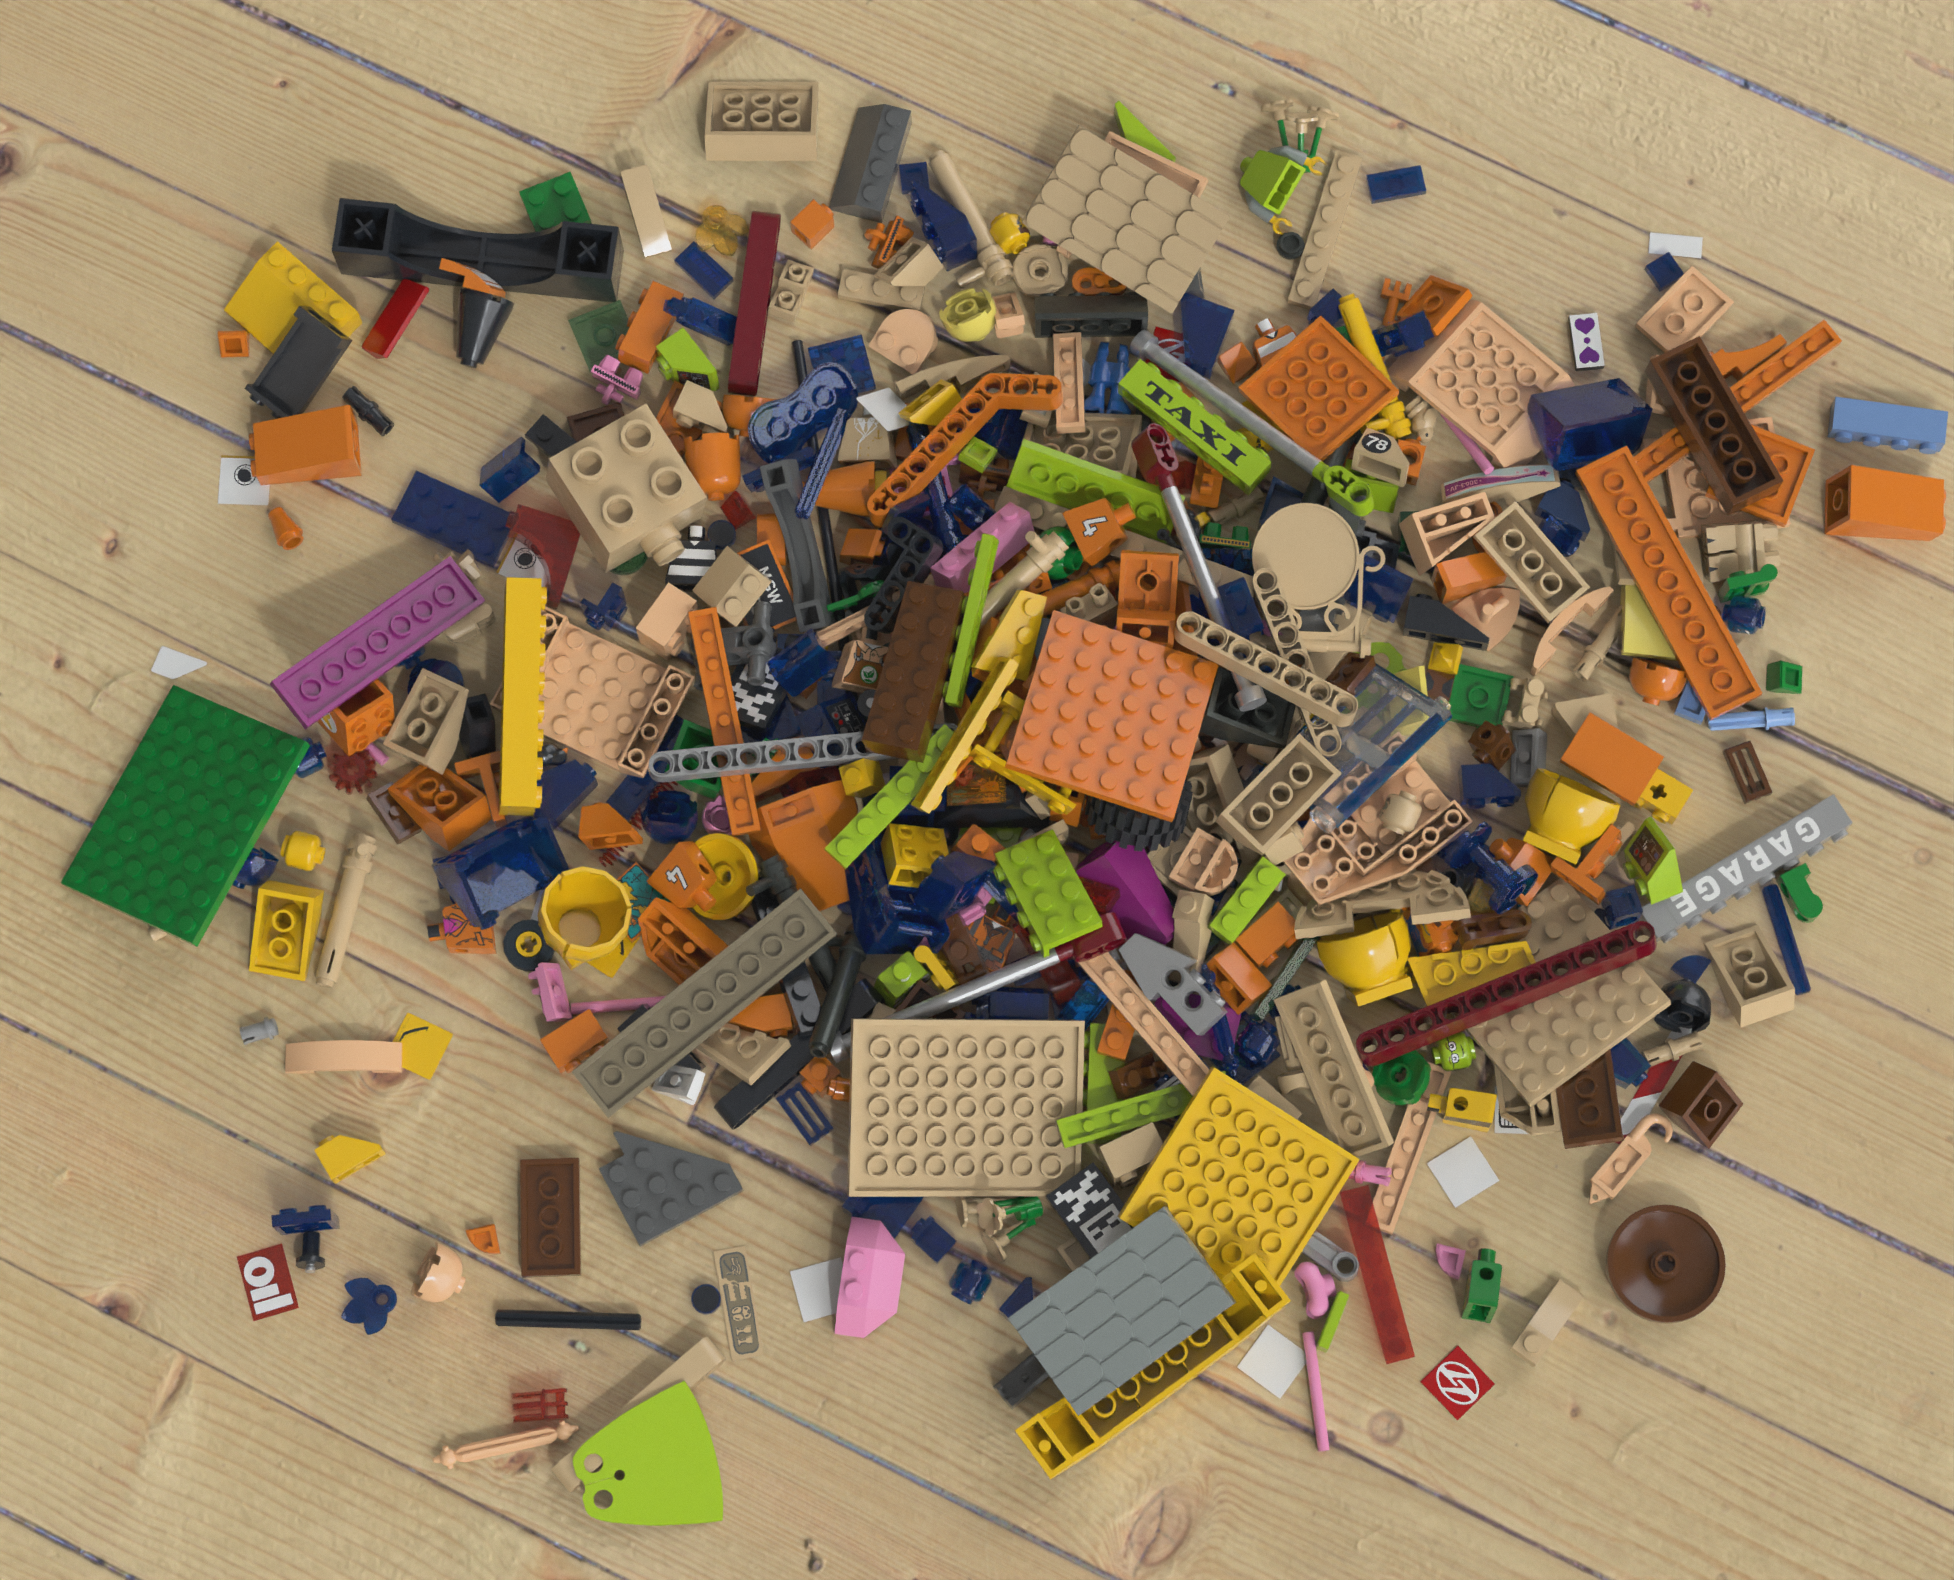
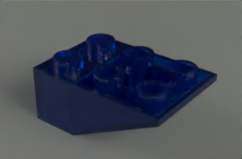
[909,179,977,271]

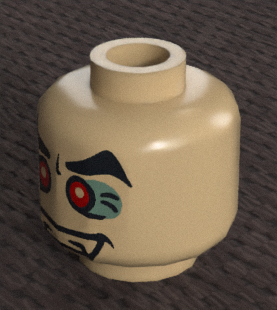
[1379,790,1422,835]

